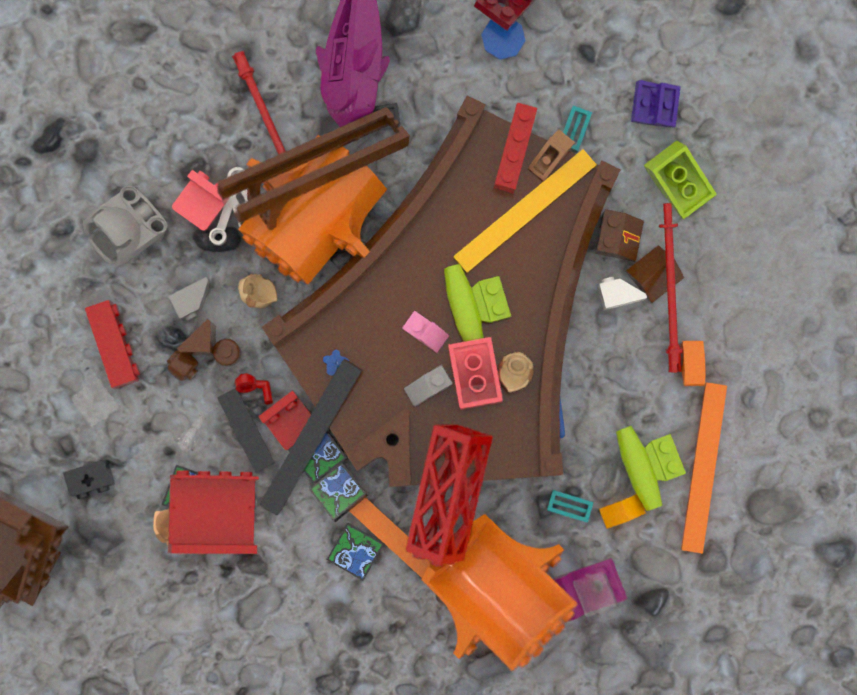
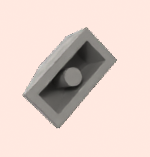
[168,277,211,322]
[404,365,452,407]

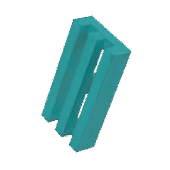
[563,106,593,153]
[547,490,594,523]

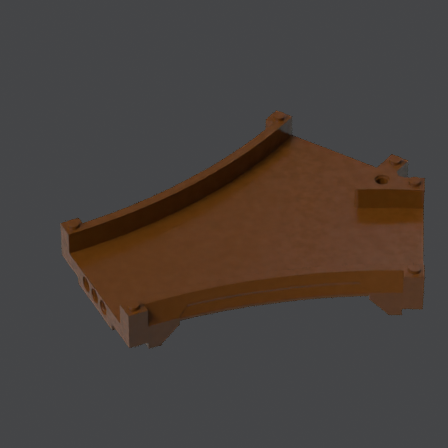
[262,95,621,487]

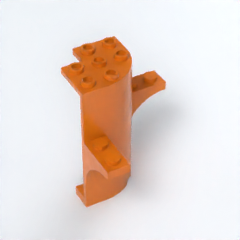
[238,135,387,285]
[421,514,578,671]

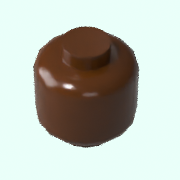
[213,338,242,367]
[167,350,199,381]

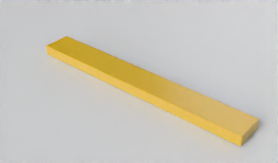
[453,149,597,273]

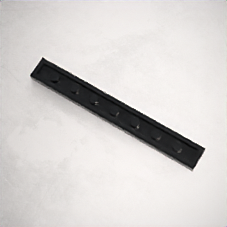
[260,359,363,515]

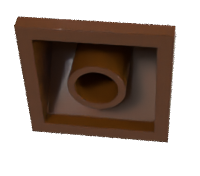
[626,245,684,304]
[177,319,216,356]

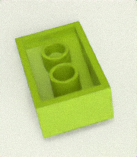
[643,140,717,219]

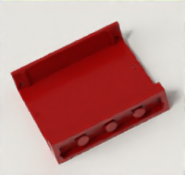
[168,471,259,554]

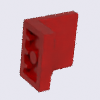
[258,391,311,450]

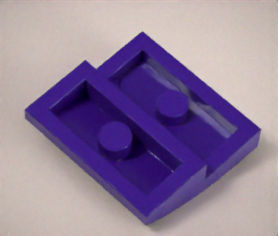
[631,80,681,128]

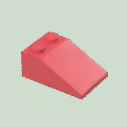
[448,337,503,410]

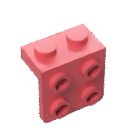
[172,170,230,231]

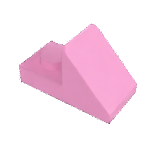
[402,311,449,353]

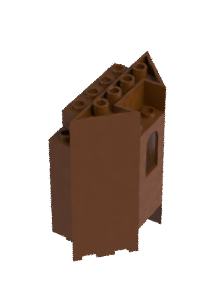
[0,490,69,608]

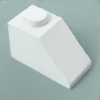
[597,277,647,310]

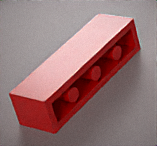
[493,102,538,194]
[85,300,140,389]

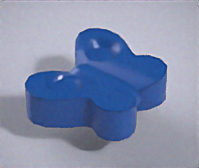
[323,350,349,376]

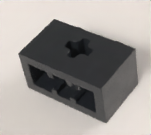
[63,460,115,500]

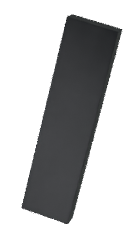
[217,388,275,473]

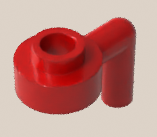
[235,373,273,405]

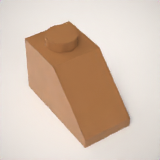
[528,129,575,181]

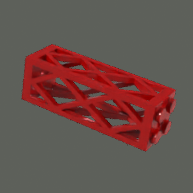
[405,424,493,567]

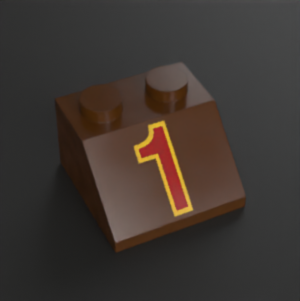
[595,209,644,262]

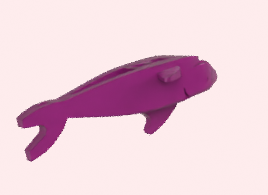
[316,0,390,141]

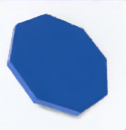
[481,19,526,60]

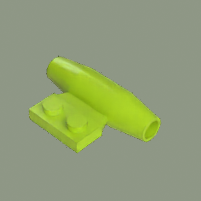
[444,264,511,342]
[616,426,686,511]

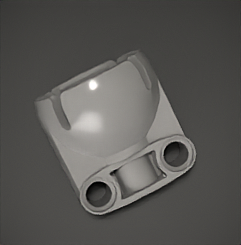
[83,186,167,267]

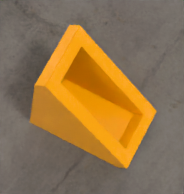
[599,494,646,529]

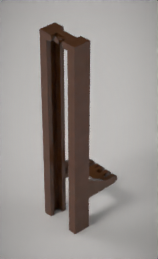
[217,107,410,230]

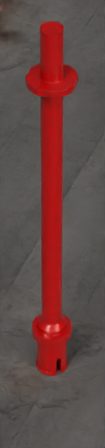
[232,51,286,155]
[659,203,683,373]

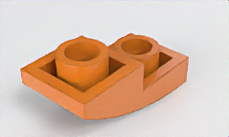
[681,341,706,386]

